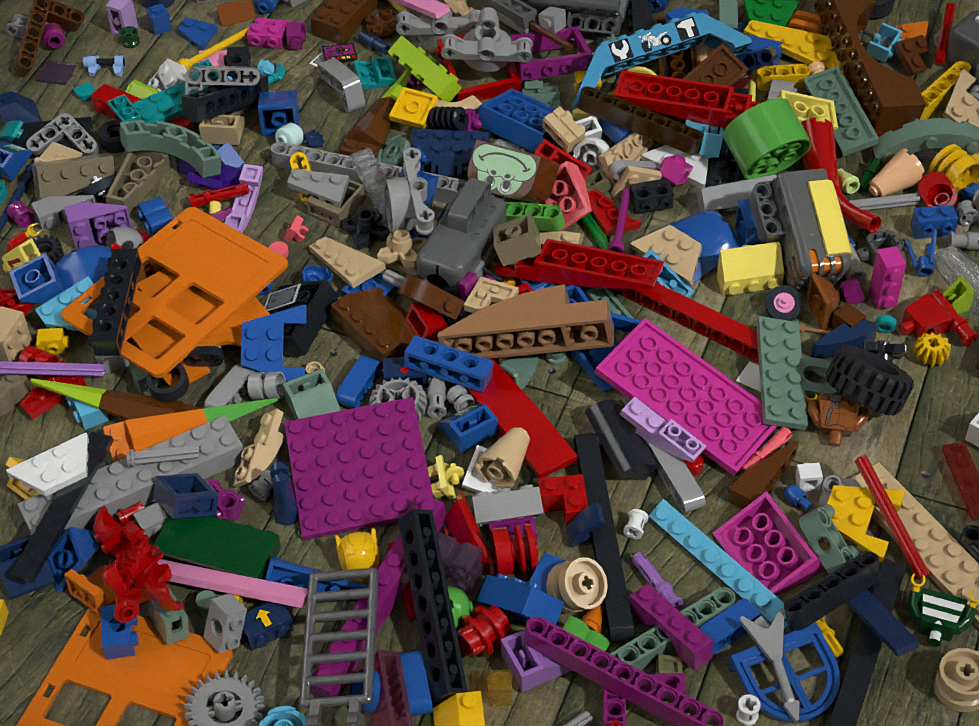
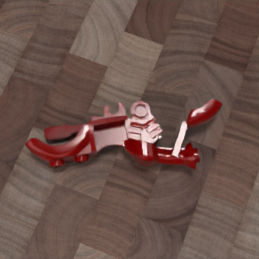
[92,505,184,623]

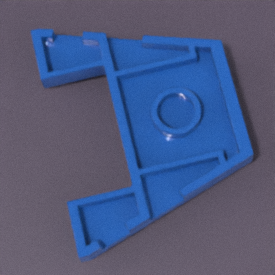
[241,305,307,382]

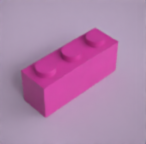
[869,246,906,310]

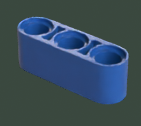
[336,355,383,408]
[699,598,763,654]
[398,650,433,717]

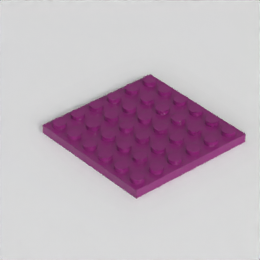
[284,397,434,541]

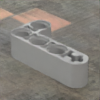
[317,58,366,113]
[185,66,260,95]

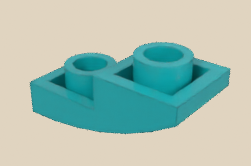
[0,120,24,143]

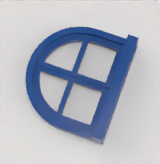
[727,623,840,724]

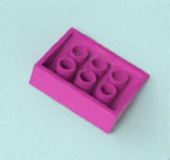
[713,491,824,596]

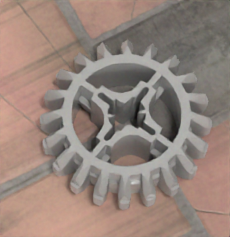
[369,377,427,422]

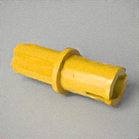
[811,617,844,658]

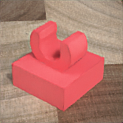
[283,215,309,242]

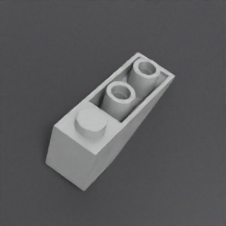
[31,195,96,231]

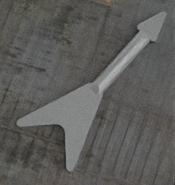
[739,608,800,723]

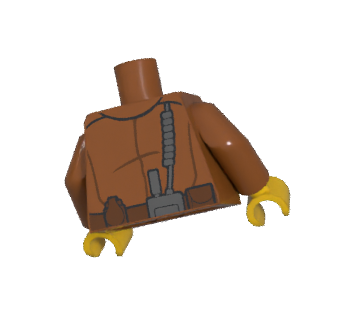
[805,393,871,447]

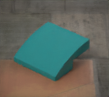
[352,56,397,90]

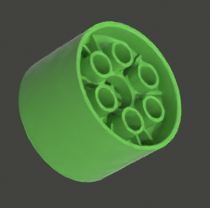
[723,98,812,180]

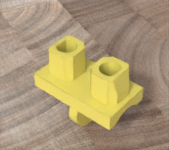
[428,455,464,500]

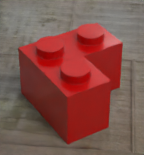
[538,474,588,526]

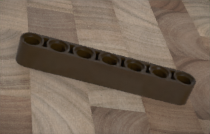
[577,86,704,155]

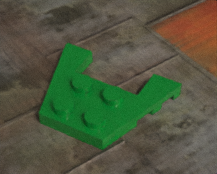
[743,0,801,27]

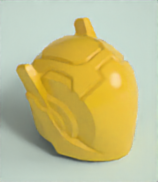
[335,528,379,584]

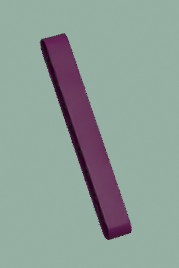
[524,617,724,726]

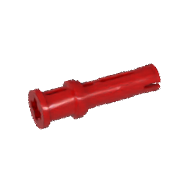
[189,182,250,208]
[930,289,979,346]

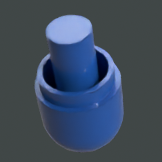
[784,484,812,511]

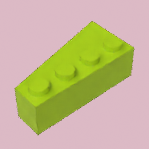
[388,35,462,102]

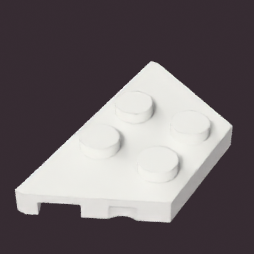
[641,145,709,188]
[6,433,89,496]

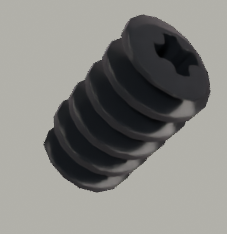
[427,106,468,131]

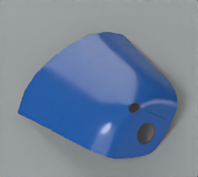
[651,210,743,286]
[55,245,112,290]

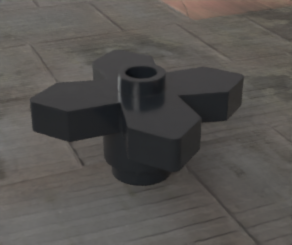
[341,207,390,250]
[859,340,907,363]

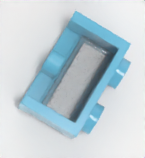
[866,22,903,63]

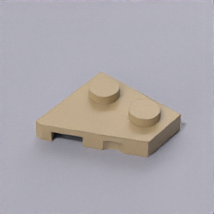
[611,165,662,198]

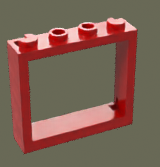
[435,26,522,102]

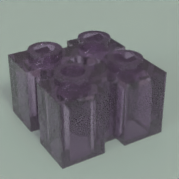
[438,533,483,596]

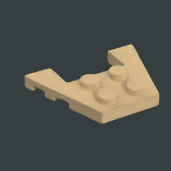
[943,69,979,127]

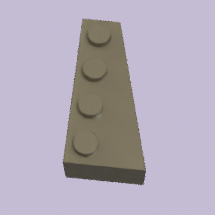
[106,150,170,213]
[31,153,115,201]

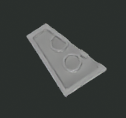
[287,169,349,208]

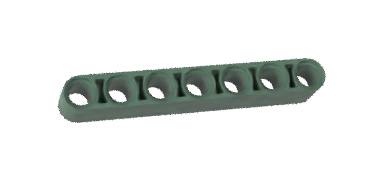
[598,587,735,680]

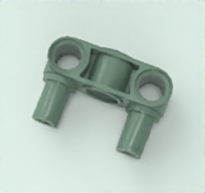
[799,504,859,574]

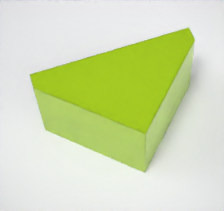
[943,275,975,314]

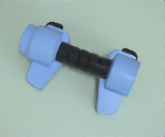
[83,55,125,77]

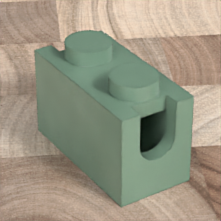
[147,588,189,645]

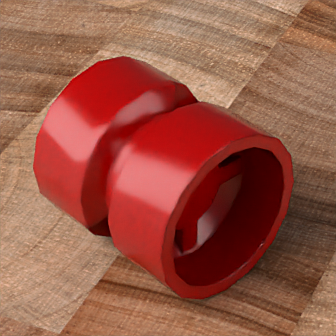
[18,345,59,380]

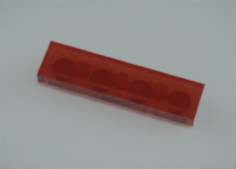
[942,442,979,521]

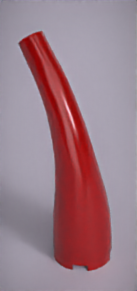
[800,118,881,233]

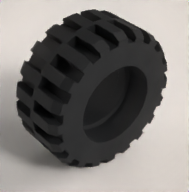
[825,344,914,416]

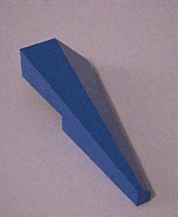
[259,556,369,606]

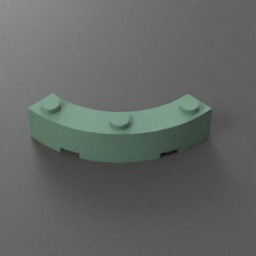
[873,118,979,164]
[120,120,221,178]

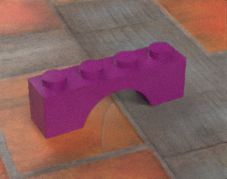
[630,583,713,671]

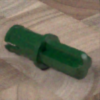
[859,158,882,192]

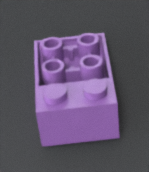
[64,202,133,249]
[501,626,573,692]

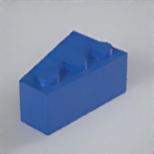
[477,573,565,625]

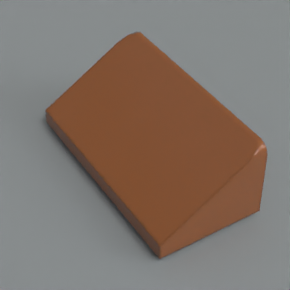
[216,0,255,27]

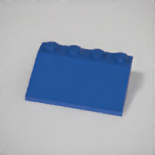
[479,89,555,154]

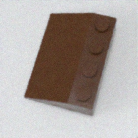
[331,287,415,369]

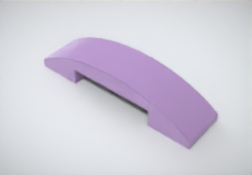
[224,164,263,233]

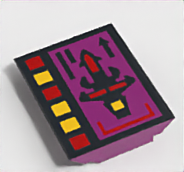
[322,43,358,62]

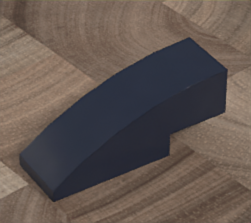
[811,318,877,358]

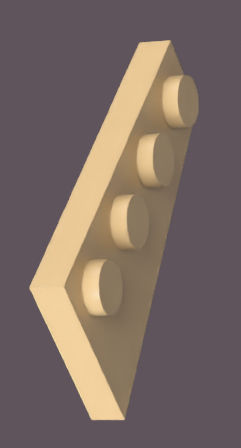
[598,132,654,188]
[309,237,386,288]

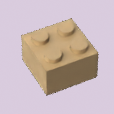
[0,306,32,362]

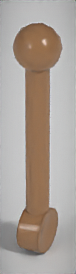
[799,324,831,334]

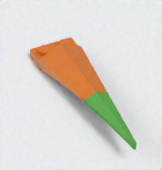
[102,398,278,463]

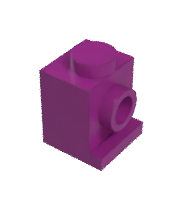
[286,22,306,50]

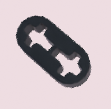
[183,346,224,367]

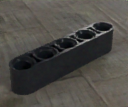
[784,552,882,631]

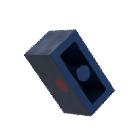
[383,357,427,388]

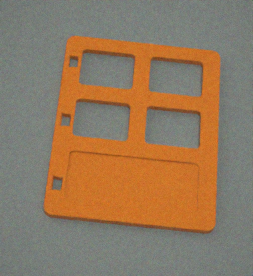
[61,207,288,378]
[16,608,233,726]

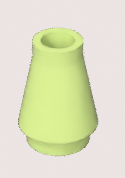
[838,168,860,194]

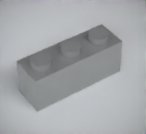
[471,485,544,528]

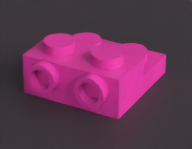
[247,18,291,49]

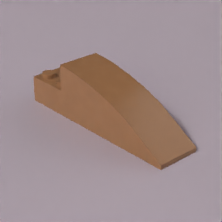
[438,284,614,359]

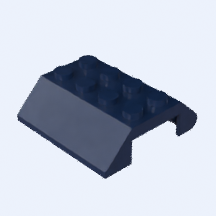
[410,128,491,180]

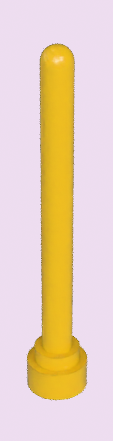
[177,28,249,70]

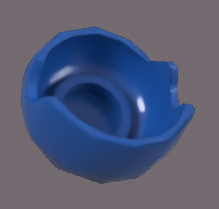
[301,265,333,284]

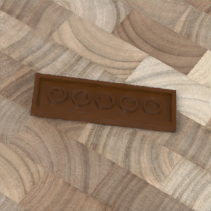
[648,43,749,124]

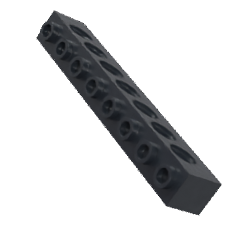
[398,509,468,702]

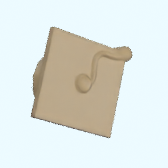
[34,142,83,163]

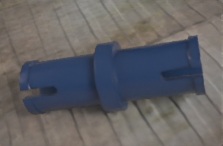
[358,31,391,55]

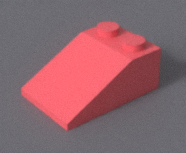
[545,161,592,231]

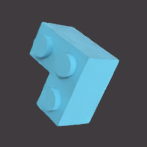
[685,120,724,158]

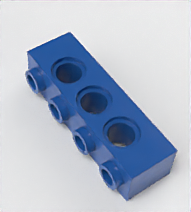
[404,335,494,393]

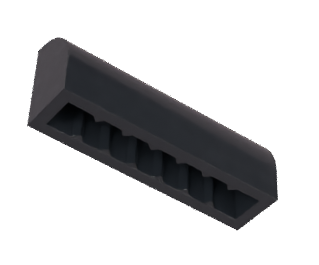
[585,399,658,480]

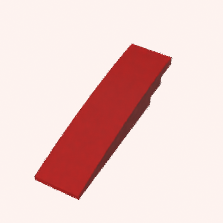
[613,70,761,128]
[495,239,664,289]
[465,358,577,478]

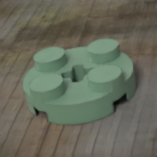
[376,135,411,166]

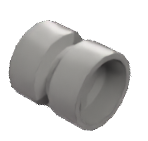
[247,371,286,400]

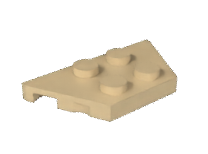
[630,225,702,285]

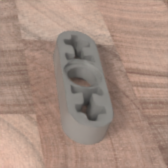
[609,160,658,180]

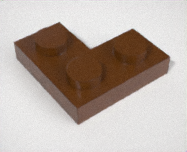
[893,35,931,76]

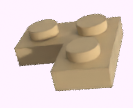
[464,277,519,313]

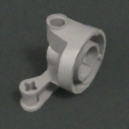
[396,0,481,48]
[441,7,533,72]
[384,147,435,235]

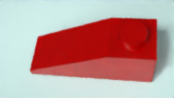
[534,139,593,180]

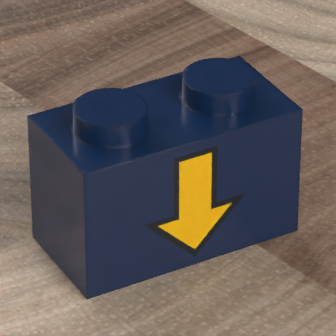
[242,602,294,651]

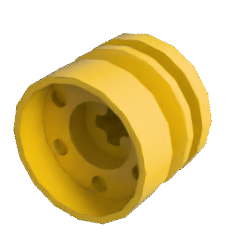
[928,144,979,194]

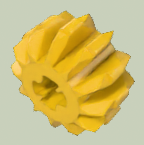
[913,332,951,367]

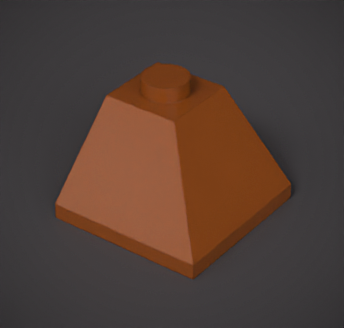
[806,273,841,330]

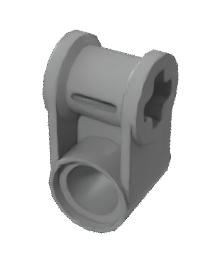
[5,14,38,38]

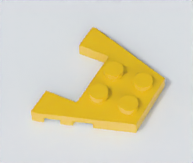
[827,485,905,563]

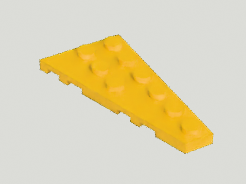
[743,20,863,75]

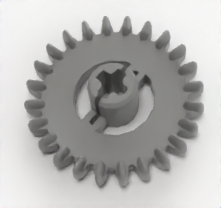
[184,669,265,726]

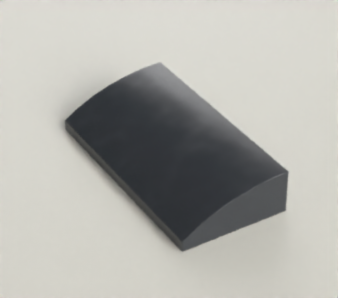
[15,117,94,159]

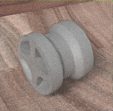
[955,200,979,225]

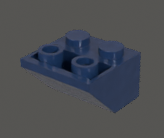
[0,535,55,600]

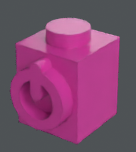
[660,154,693,186]

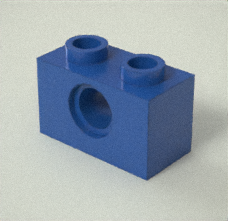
[101,604,139,660]

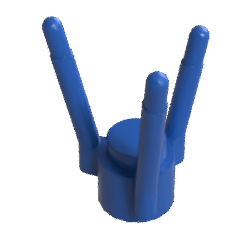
[905,229,937,276]

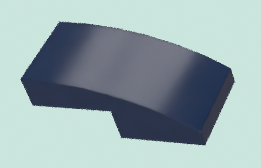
[566,502,605,548]

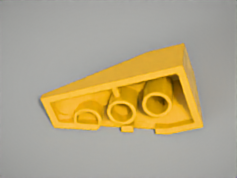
[433,691,485,726]

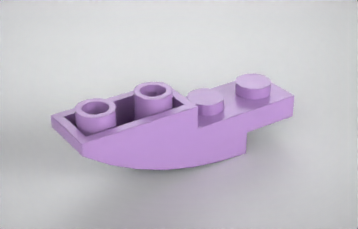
[620,397,706,462]

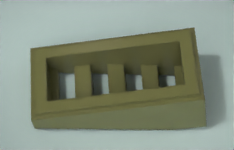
[585,169,612,193]

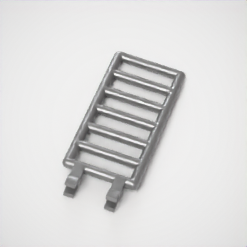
[299,568,379,726]

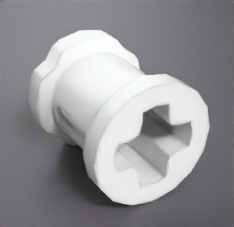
[623,509,649,539]
[736,695,760,726]

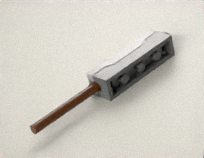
[481,0,573,51]

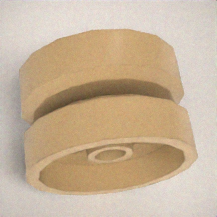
[546,557,608,613]
[934,648,979,712]

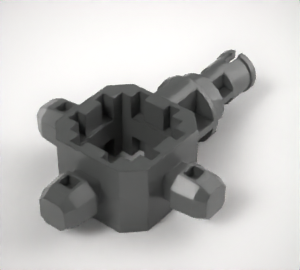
[856,226,911,267]

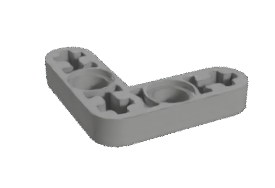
[26,113,98,156]

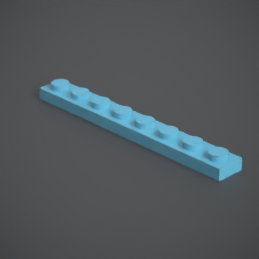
[649,499,789,633]

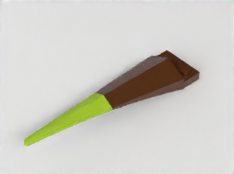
[339,70,412,162]
[30,379,203,420]

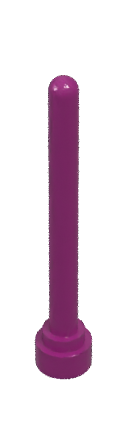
[608,188,631,253]

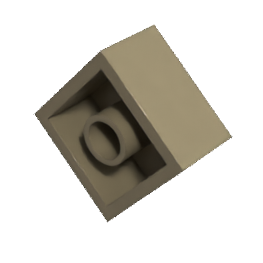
[493,213,541,266]

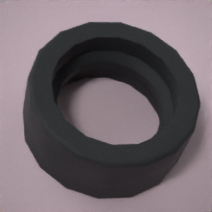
[146,363,189,402]

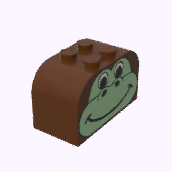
[468,139,560,204]

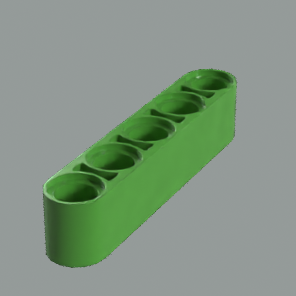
[504,201,565,231]

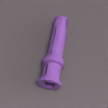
[631,552,684,610]

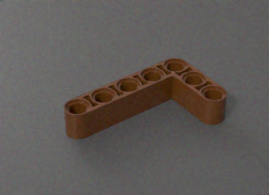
[13,0,84,77]

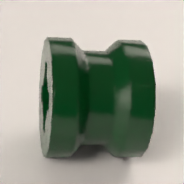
[120,26,140,48]

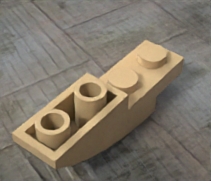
[233,409,285,487]

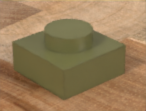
[656,654,683,673]

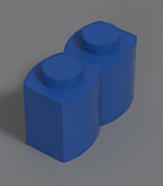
[136,196,176,236]

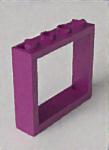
[509,26,593,81]

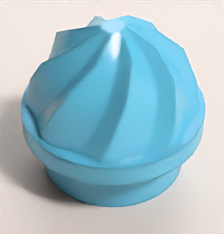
[257,59,274,77]

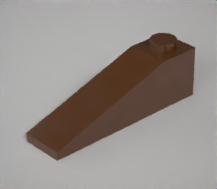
[728,441,799,510]

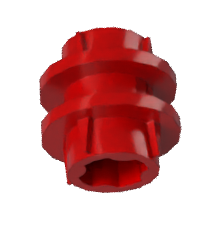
[456,605,512,658]

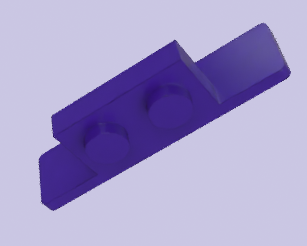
[179,159,242,190]

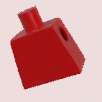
[898,293,953,338]

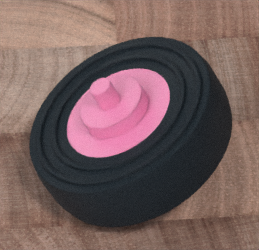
[765,285,803,321]

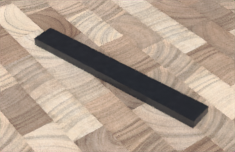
[10,432,114,584]

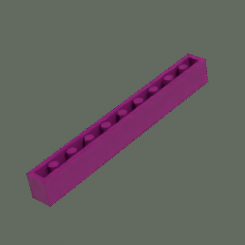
[310,495,446,698]

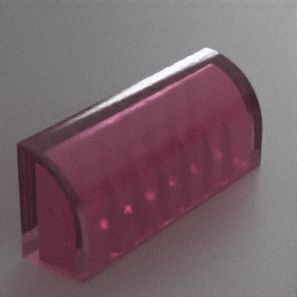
[370,650,413,726]

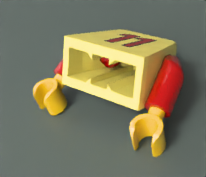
[2,223,43,274]

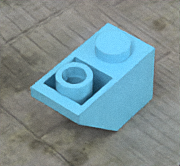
[66,397,109,430]

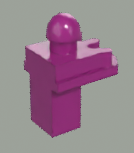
[463,108,482,131]
[840,277,865,304]

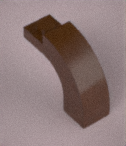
[397,274,465,320]

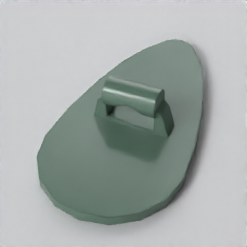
[499,354,538,390]

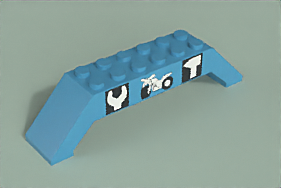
[572,12,752,109]

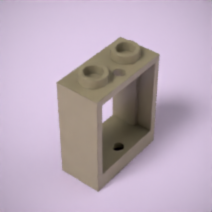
[306,172,366,228]

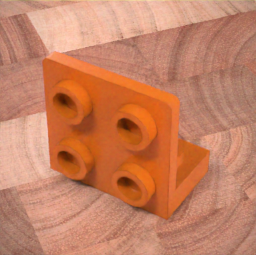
[64,564,115,615]

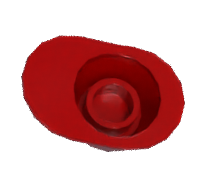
[918,172,958,207]

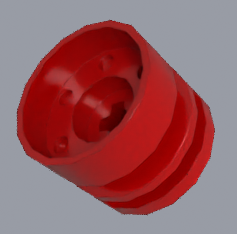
[490,523,539,576]

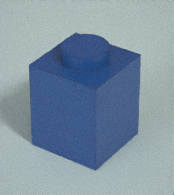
[146,4,172,35]

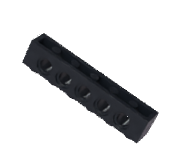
[182,73,269,123]
[89,248,142,356]

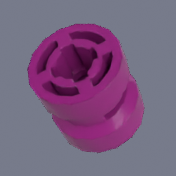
[7,201,34,228]

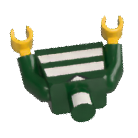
[908,573,979,647]

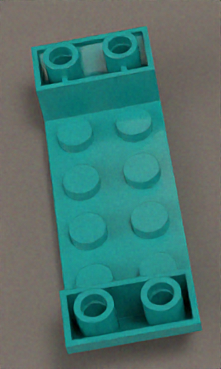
[107,59,219,124]

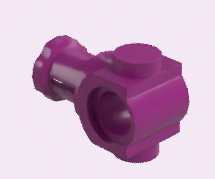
[207,479,246,521]

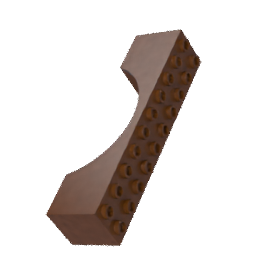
[814,0,926,134]

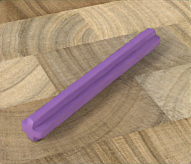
[0,361,105,377]

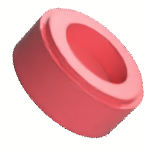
[268,241,289,258]

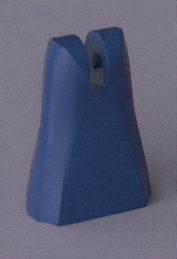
[270,461,299,525]

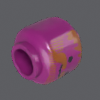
[42,23,66,50]

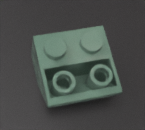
[283,369,341,419]

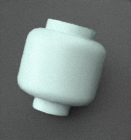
[275,123,303,145]

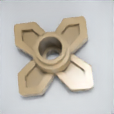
[377,229,427,268]

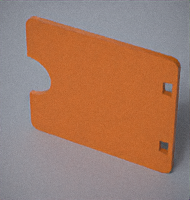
[129,269,270,388]

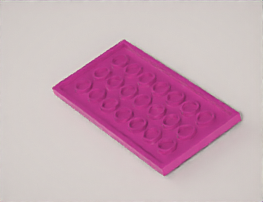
[594,318,778,476]

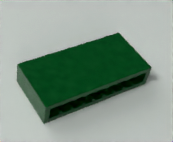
[152,510,281,580]

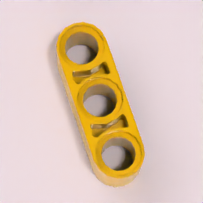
[756,64,810,91]

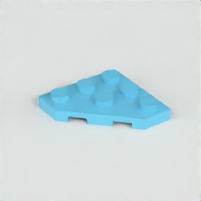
[35,276,101,331]

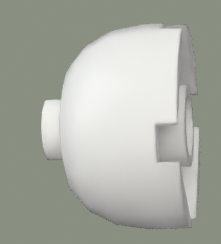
[573,137,610,174]

